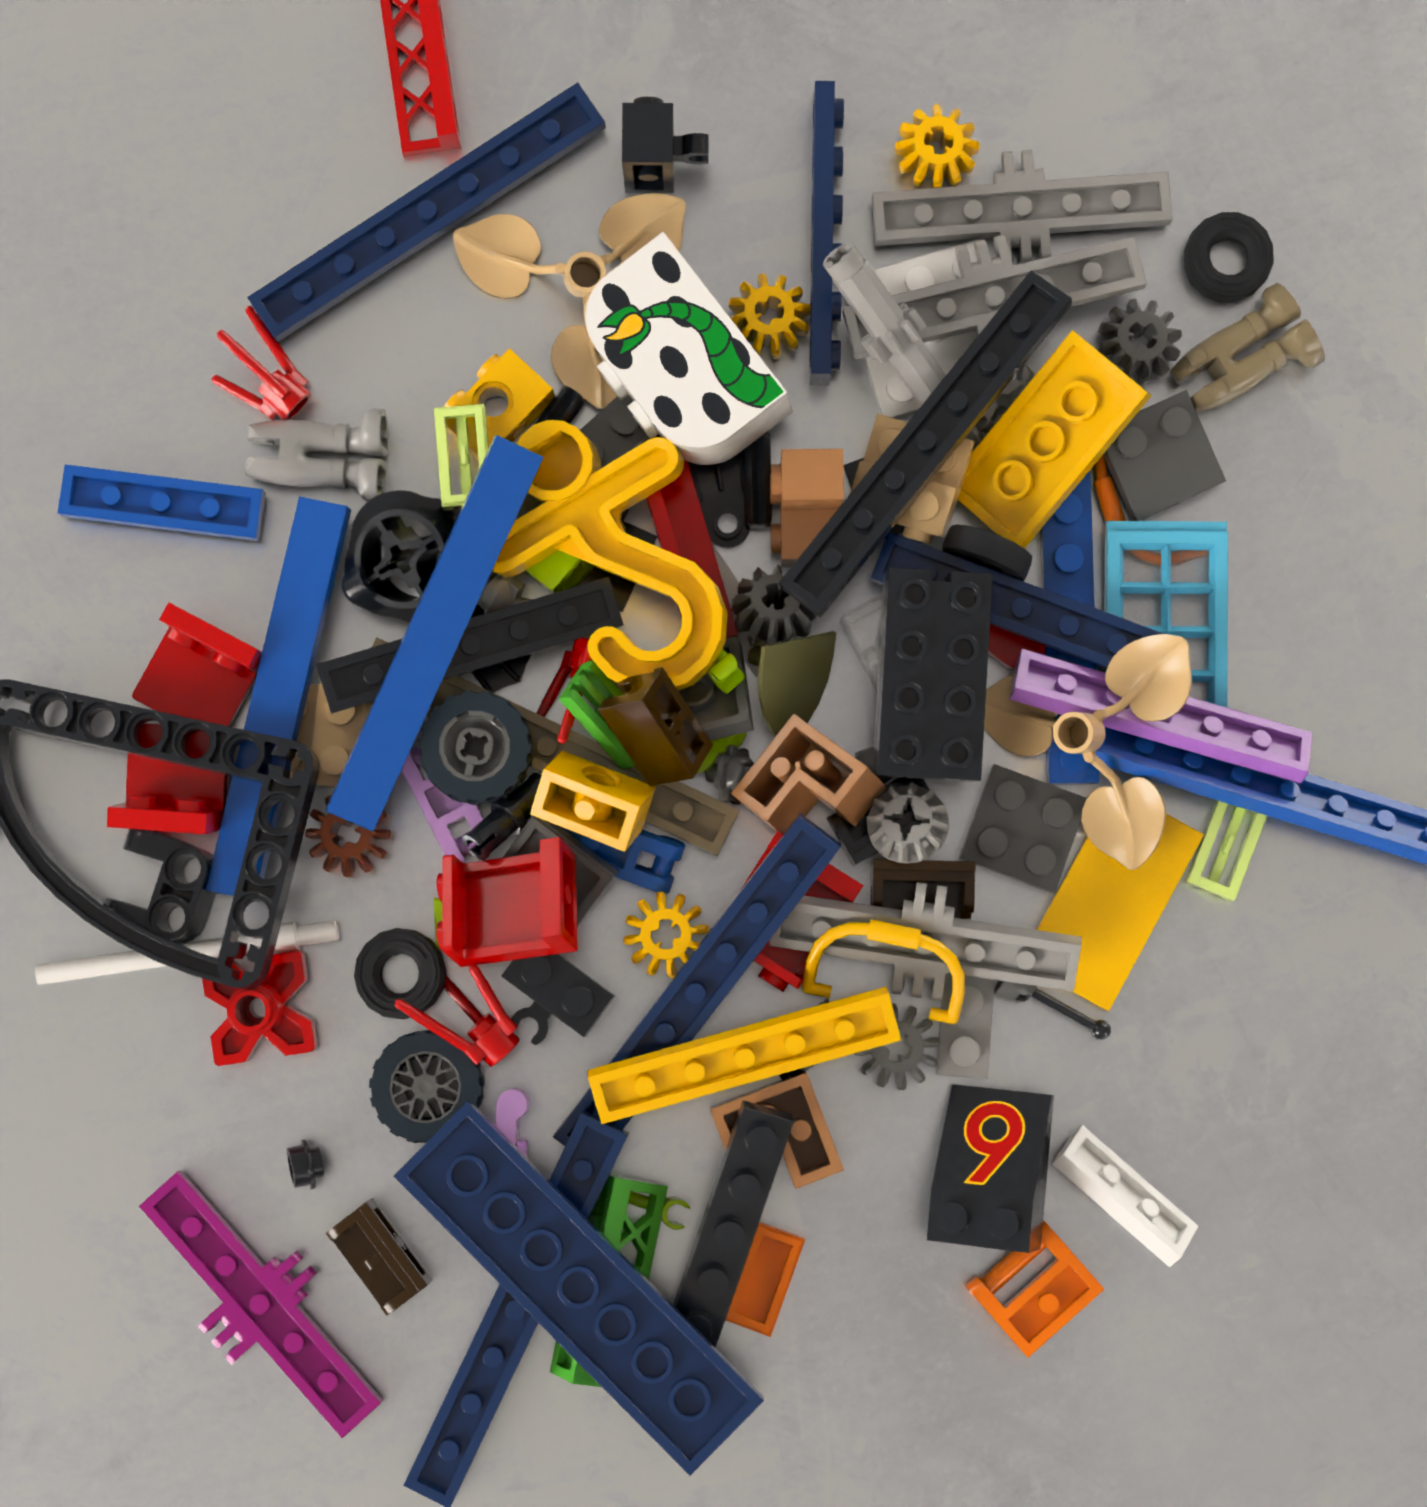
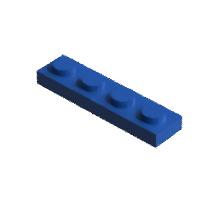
[57,464,266,541]

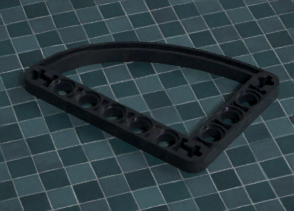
[0,679,320,989]

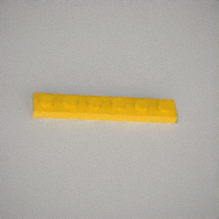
[587,987,901,1124]

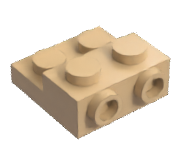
[850,413,975,544]
[290,683,374,788]

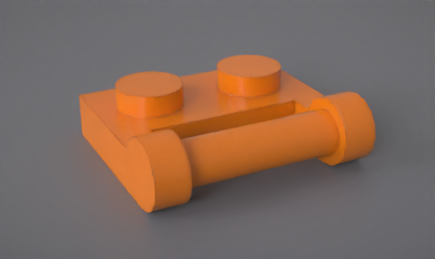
[965,1220,1104,1358]

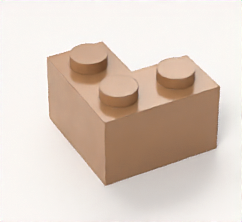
[770,449,844,567]
[731,714,886,834]
[710,1071,844,1189]

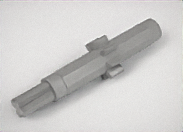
[823,243,984,452]

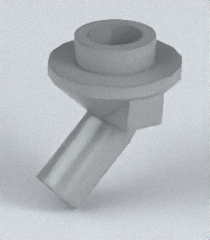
[481,576,532,614]

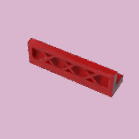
[380,0,462,157]
[646,459,739,639]

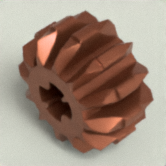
[305,795,393,877]

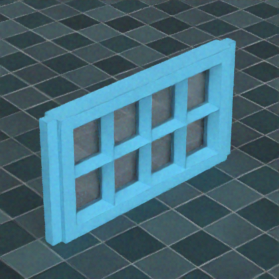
[1104,521,1228,708]

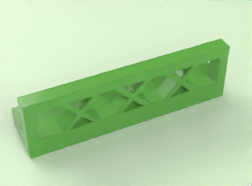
[550,1173,668,1387]

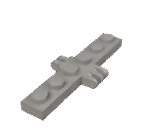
[872,150,1173,264]
[842,235,1147,360]
[769,882,1082,1001]

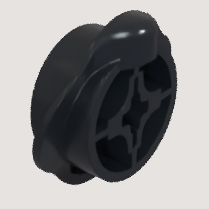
[341,490,462,623]

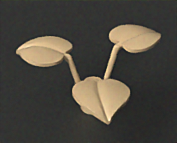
[453,193,686,409]
[984,634,1192,870]

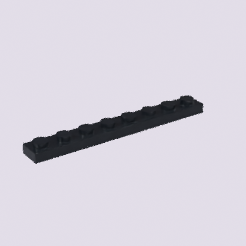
[779,270,1072,618]

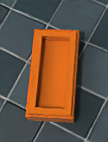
[726,1221,805,1337]

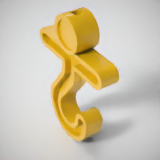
[492,420,728,690]

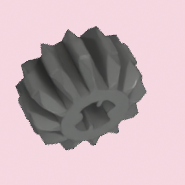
[1096,298,1182,385]
[731,564,817,646]
[854,1003,940,1090]

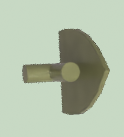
[748,631,836,737]

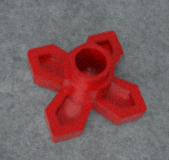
[202,950,318,1066]

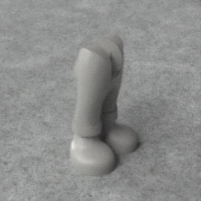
[245,408,389,501]

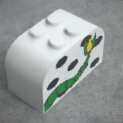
[585,232,793,465]

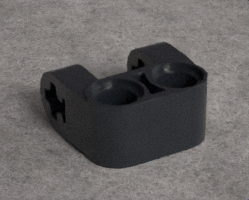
[105,829,215,942]

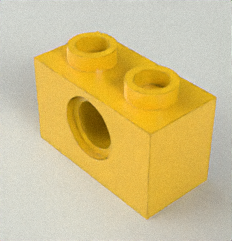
[444,348,555,462]
[530,750,656,852]

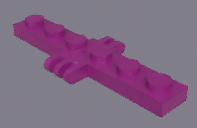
[139,1170,383,1438]

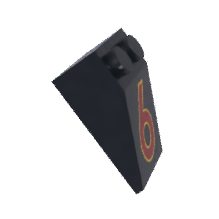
[927,1084,1054,1253]

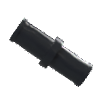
[462,772,542,861]

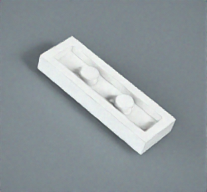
[1052,1125,1198,1267]

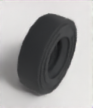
[1184,212,1274,302]
[942,524,1033,581]
[354,928,446,1019]

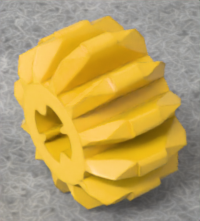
[894,103,980,188]
[729,273,811,359]
[623,892,709,978]

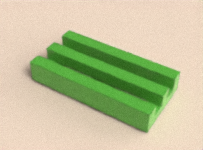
[559,661,635,769]

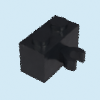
[622,96,709,193]
[501,954,616,1045]

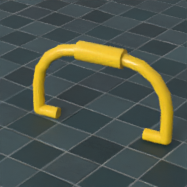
[802,919,965,1024]

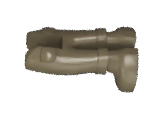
[1170,283,1325,413]

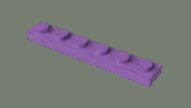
[1009,649,1312,783]

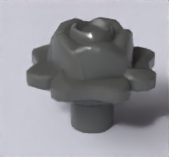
[705,745,754,805]

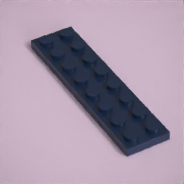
[393,1100,764,1476]

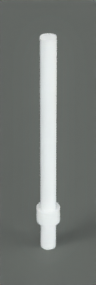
[35,920,340,985]

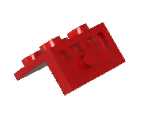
[132,602,262,727]
[107,723,227,835]

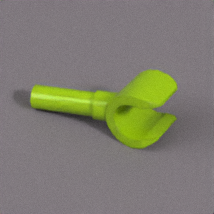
[707,649,745,694]
[628,1191,691,1230]

